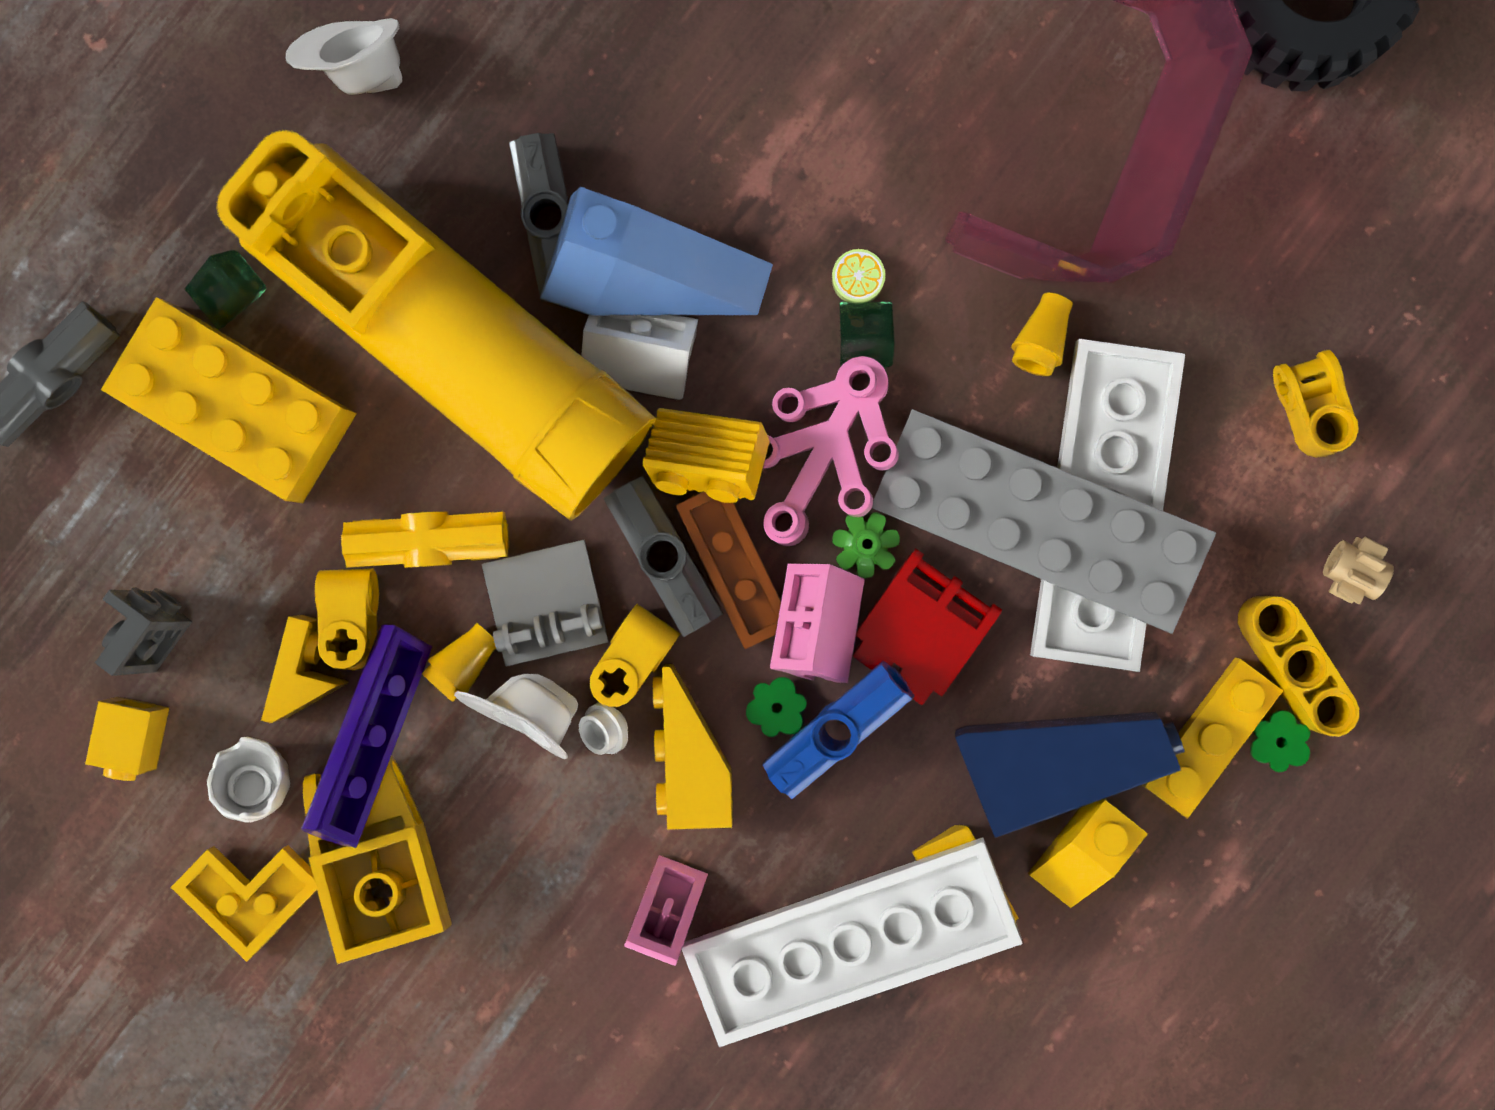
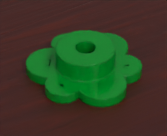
[746,677,807,737]
[1250,710,1310,773]

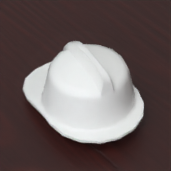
[286,18,402,95]
[454,674,578,759]

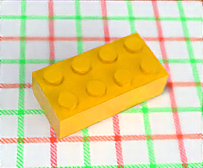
[101,297,357,503]

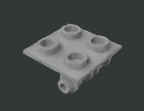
[482,540,609,666]

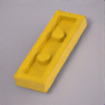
[1142,658,1283,819]

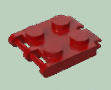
[852,548,1003,706]

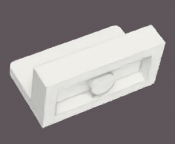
[581,315,698,400]

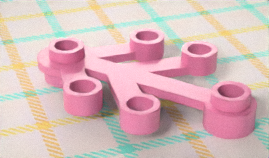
[763,356,899,546]

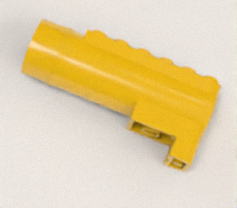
[217,131,656,521]

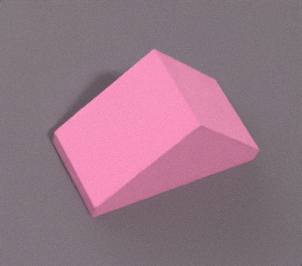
[624,855,708,966]

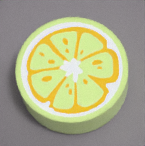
[832,249,885,305]

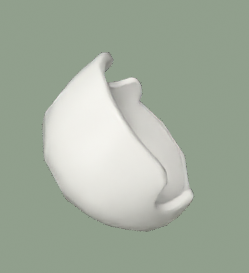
[207,737,290,822]

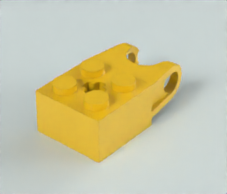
[303,755,452,964]

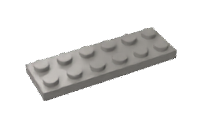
[872,409,1216,634]

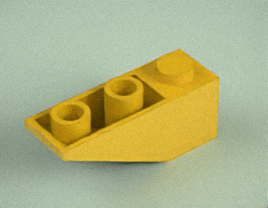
[653,664,733,830]

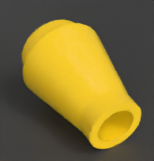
[1011,292,1073,376]
[421,623,496,702]

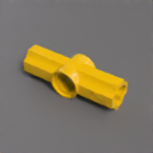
[341,511,509,568]

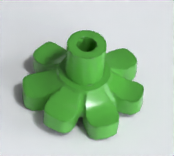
[832,512,900,578]

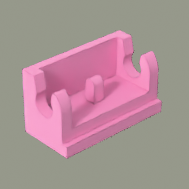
[770,564,865,683]

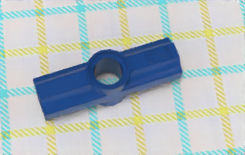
[762,661,914,799]

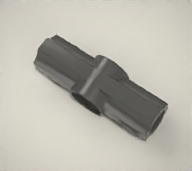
[509,133,569,302]
[0,301,120,447]
[603,476,724,637]

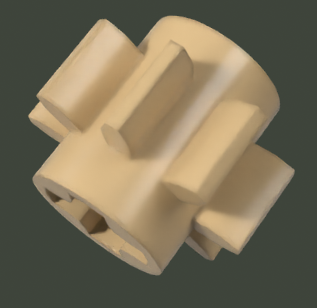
[1323,537,1394,604]

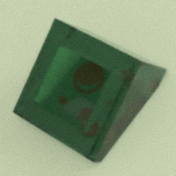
[185,250,267,329]
[839,302,895,367]

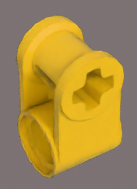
[1273,350,1359,458]
[315,568,379,670]
[590,603,681,707]

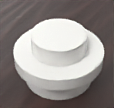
[579,703,628,755]

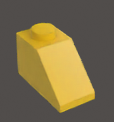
[1028,799,1148,908]

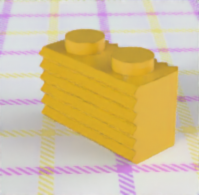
[643,408,770,503]

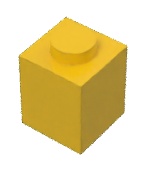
[85,697,169,781]

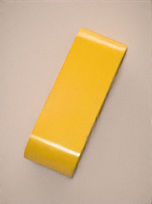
[1238,596,1359,737]

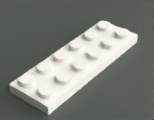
[1030,339,1185,672]
[682,837,1023,1047]

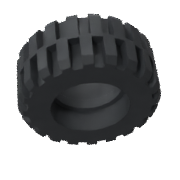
[1203,0,1420,91]

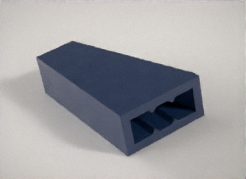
[955,712,1185,838]

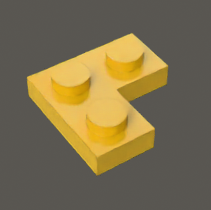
[170,845,317,962]

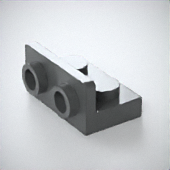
[95,587,193,676]

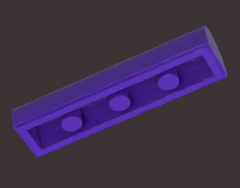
[301,625,433,848]

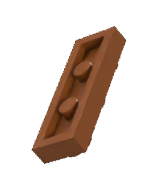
[675,492,781,649]

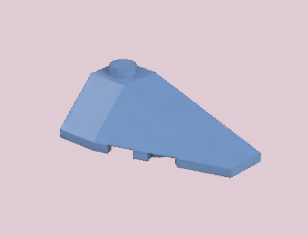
[540,187,773,316]

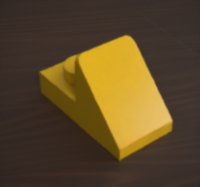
[261,615,349,723]

